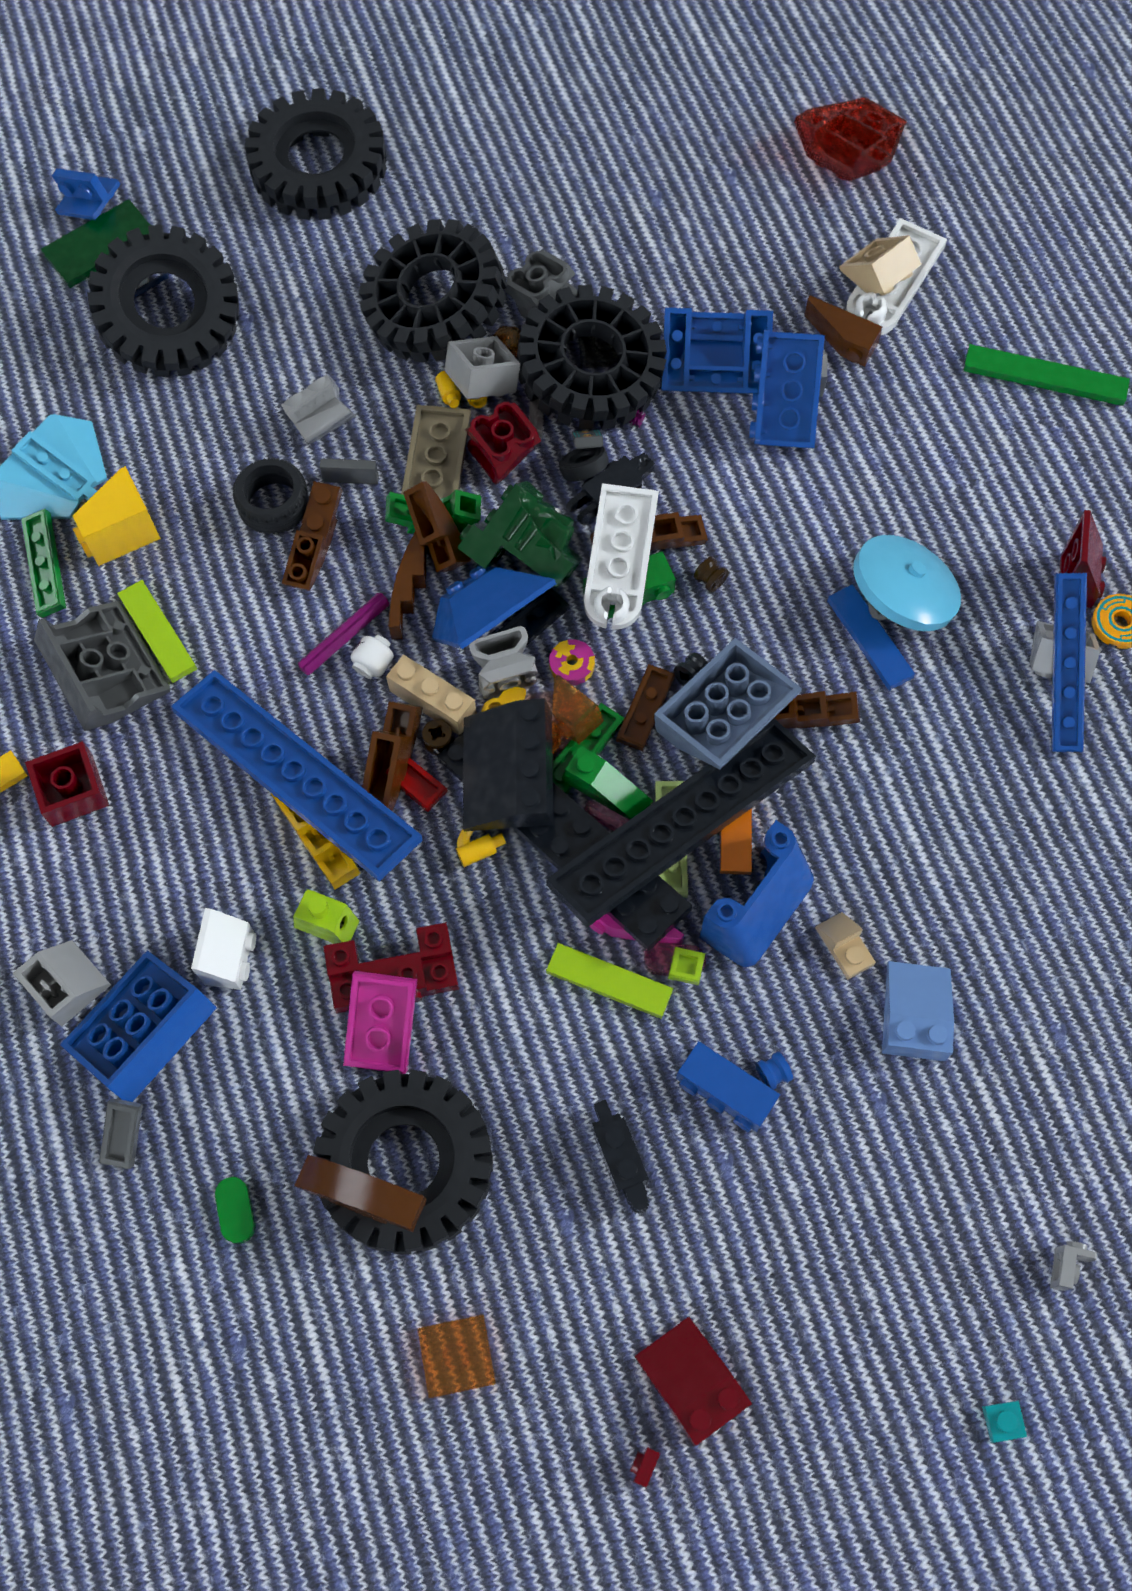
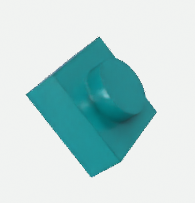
[982,1401,1027,1443]

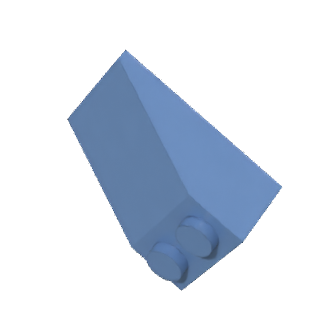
[882,961,954,1061]

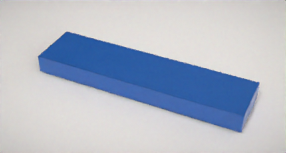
[827,584,915,691]

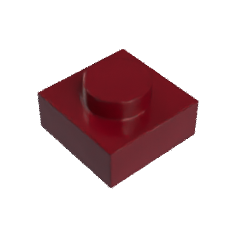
[630,1447,660,1488]

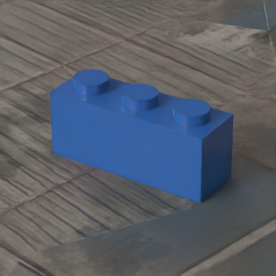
[676,1041,781,1132]

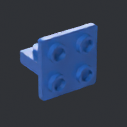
[52,168,120,220]

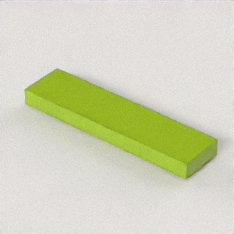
[117,580,197,683]
[546,943,673,1019]

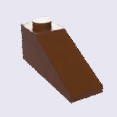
[804,295,883,366]

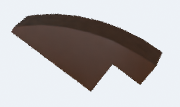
[362,701,423,811]
[294,1155,426,1232]

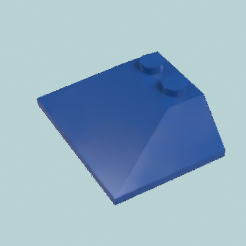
[661,307,773,394]
[432,566,557,649]

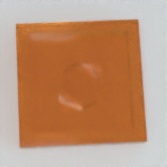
[417,1314,496,1399]

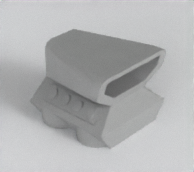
[281,374,356,445]
[469,626,538,699]

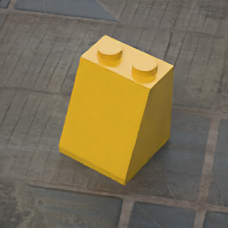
[72,466,161,566]

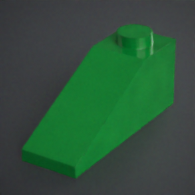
[561,745,653,821]

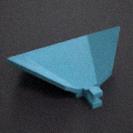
[0,414,108,520]

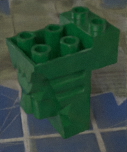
[457,481,583,588]

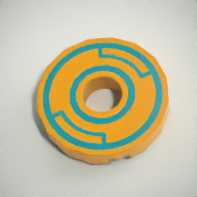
[1091,593,1132,649]

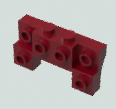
[323,922,459,1013]

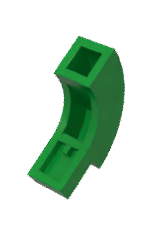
[385,489,481,534]

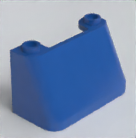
[699,820,814,967]

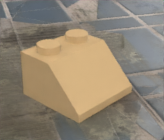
[839,235,922,296]

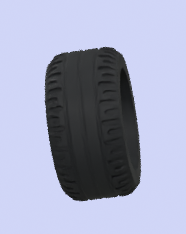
[233,458,309,534]

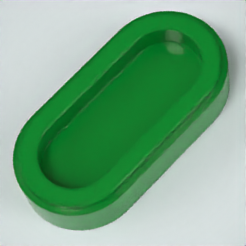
[215,1177,256,1244]

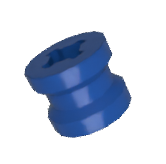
[755,1051,793,1090]

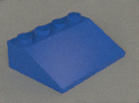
[60,950,217,1102]

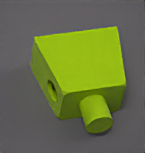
[293,889,360,944]

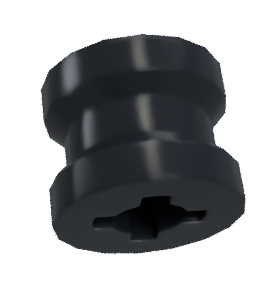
[674,652,708,686]

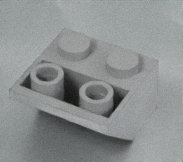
[13,940,111,1027]

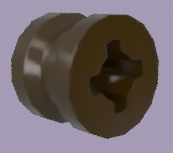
[693,556,729,593]
[422,719,453,755]

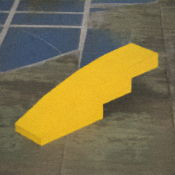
[270,793,361,890]

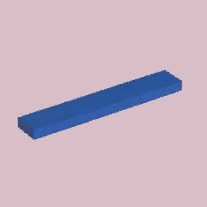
[1051,573,1087,752]

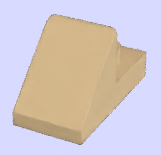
[815,912,876,980]

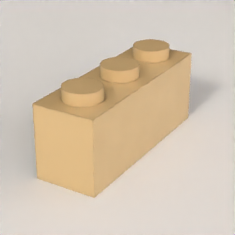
[386,654,477,735]

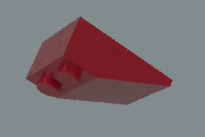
[1059,510,1106,608]
[634,1317,752,1446]

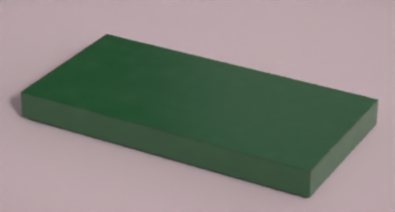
[41,199,150,289]

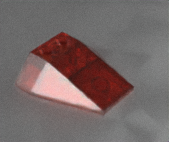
[794,97,907,181]

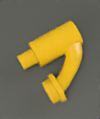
[435,371,488,408]
[455,829,506,867]

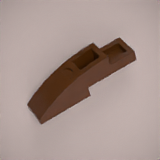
[281,481,342,591]
[590,512,708,553]

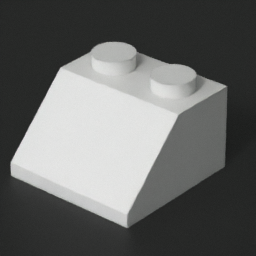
[191,908,256,990]

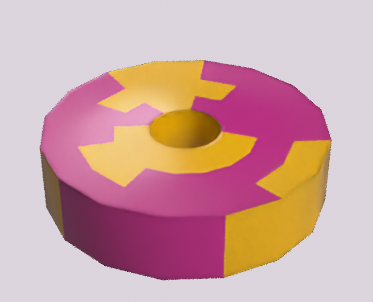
[549,639,595,685]

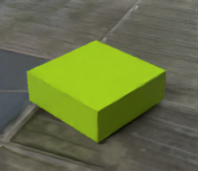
[668,947,705,986]

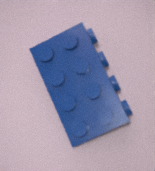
[749,330,825,449]

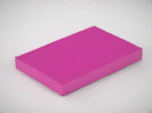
[343,971,417,1074]

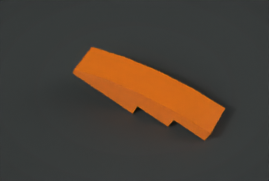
[720,808,752,875]

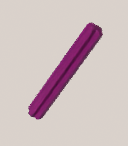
[298,592,389,675]

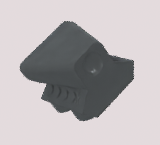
[504,249,577,319]

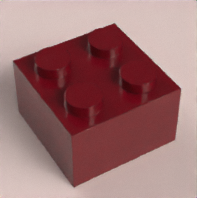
[25,741,110,827]

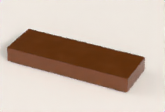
[616,664,675,752]

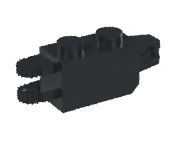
[566,453,655,525]
[592,1099,650,1215]

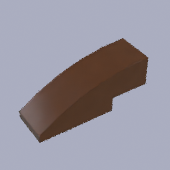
[403,481,471,572]

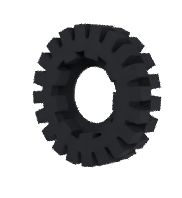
[245,89,387,220]
[87,225,239,377]
[313,1069,493,1254]

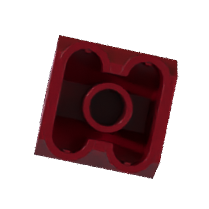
[465,402,541,484]

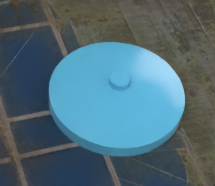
[853,535,961,631]

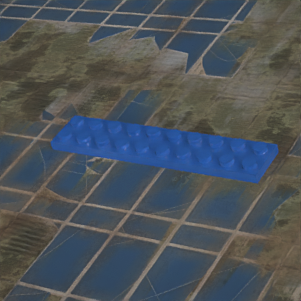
[171,670,423,881]

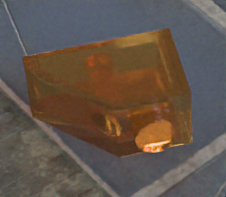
[552,675,604,744]

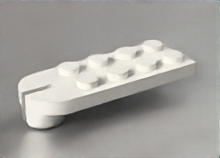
[846,218,947,335]
[584,483,659,630]

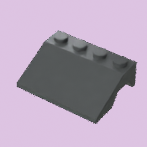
[34,601,171,731]

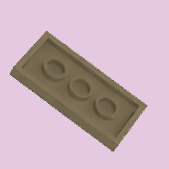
[401,405,471,499]

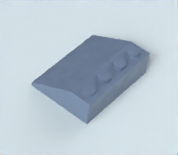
[654,638,802,769]

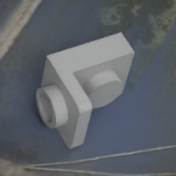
[1050,1241,1097,1291]

